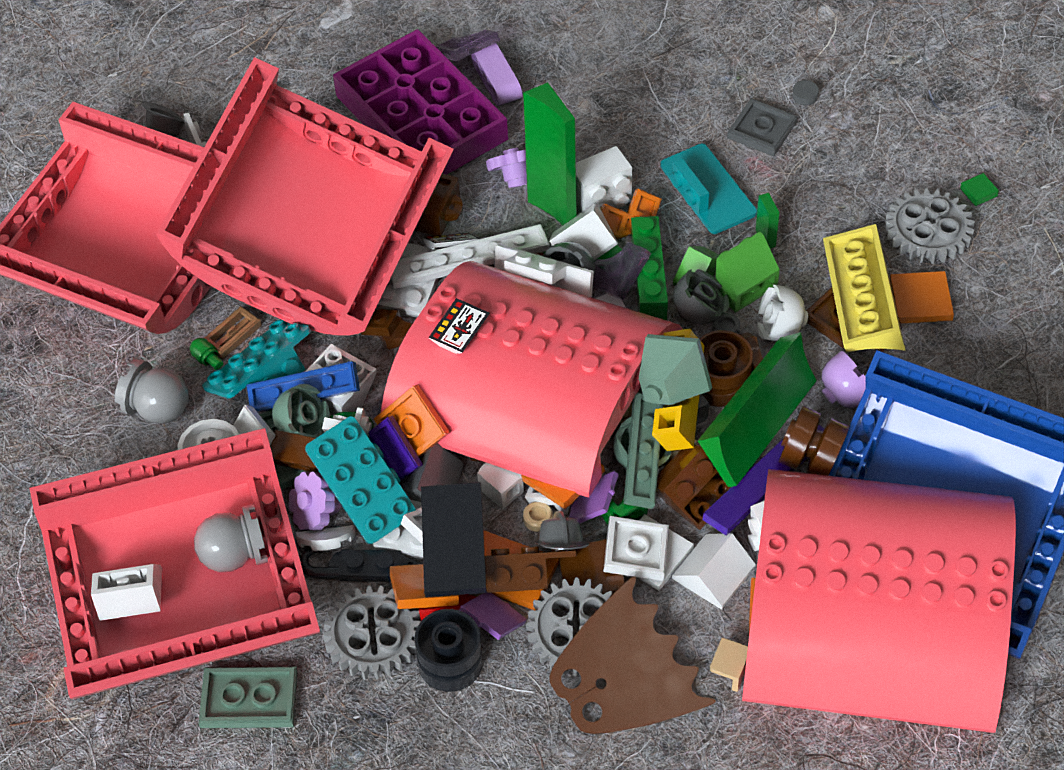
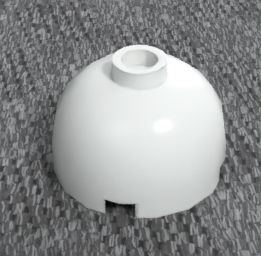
[757,285,808,341]

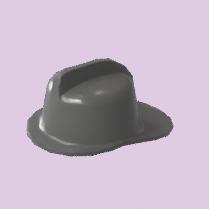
[141,101,184,137]
[536,511,589,550]

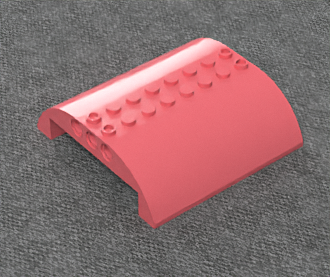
[157,57,454,335]
[0,102,211,334]
[381,261,683,498]
[30,428,320,700]
[742,469,1016,733]

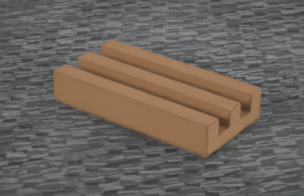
[204,306,262,360]

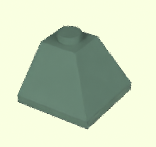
[639,334,712,405]

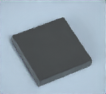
[727,98,797,157]

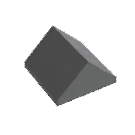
[399,443,464,502]

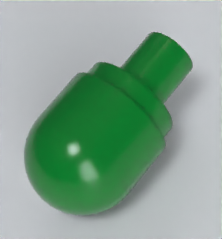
[190,338,223,370]

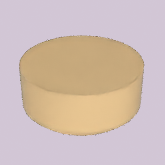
[523,502,553,532]

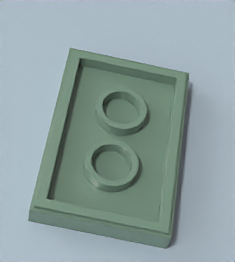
[199,667,298,728]

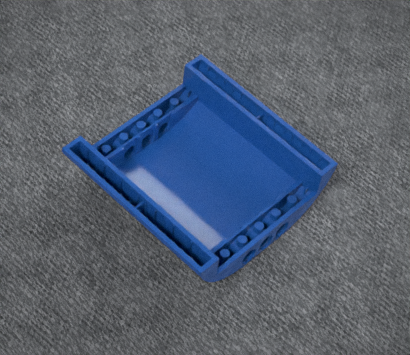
[828,350,1064,659]

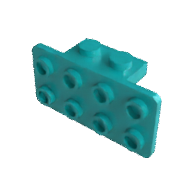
[660,143,757,234]
[202,319,311,398]
[305,416,416,544]

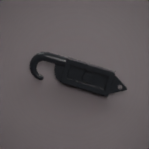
[300,548,419,582]

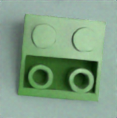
[715,232,780,313]

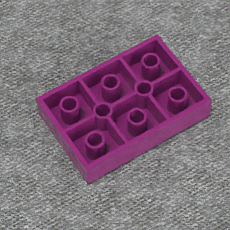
[333,29,508,175]

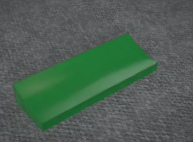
[523,82,576,226]
[698,332,817,487]

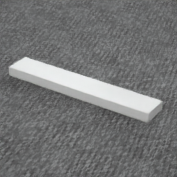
[390,224,550,289]

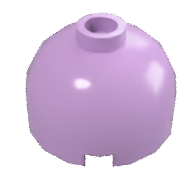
[822,351,866,408]

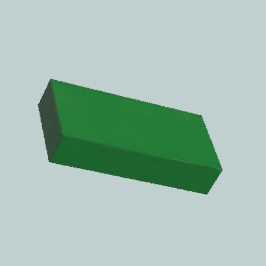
[756,193,780,249]

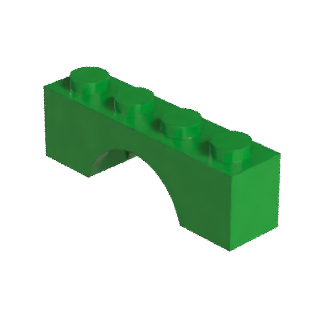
[631,216,668,320]

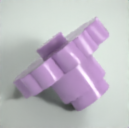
[486,148,527,188]
[289,472,342,530]

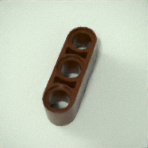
[270,430,319,472]

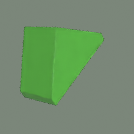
[673,246,719,286]

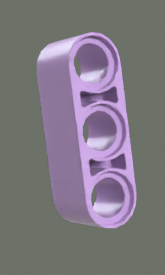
[471,43,522,106]

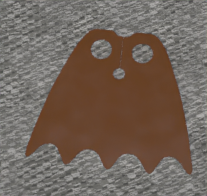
[549,577,716,734]

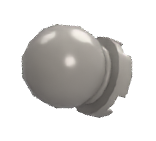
[114,358,189,424]
[194,504,268,572]

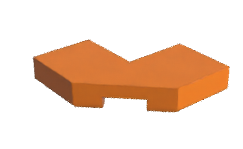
[601,189,662,239]

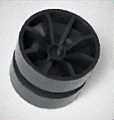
[415,609,483,692]

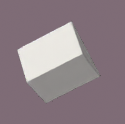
[549,203,618,260]
[672,533,756,609]

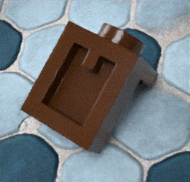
[361,309,401,337]

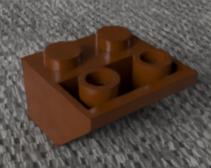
[656,444,731,530]

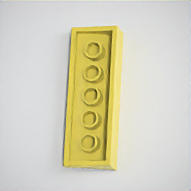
[823,224,906,353]

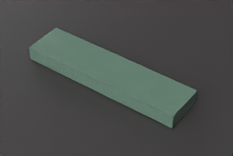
[623,393,663,509]

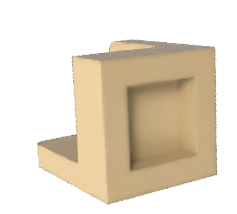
[710,638,748,692]

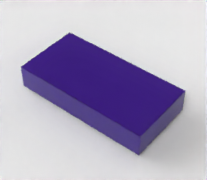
[368,416,423,481]

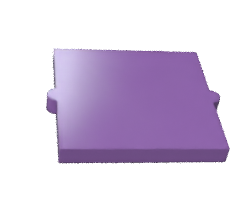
[569,471,618,524]
[459,593,527,640]

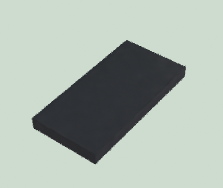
[421,482,487,597]

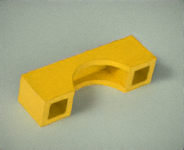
[652,329,704,451]

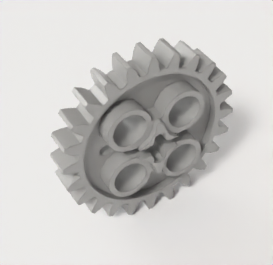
[885,188,975,264]
[526,578,612,677]
[323,585,421,679]

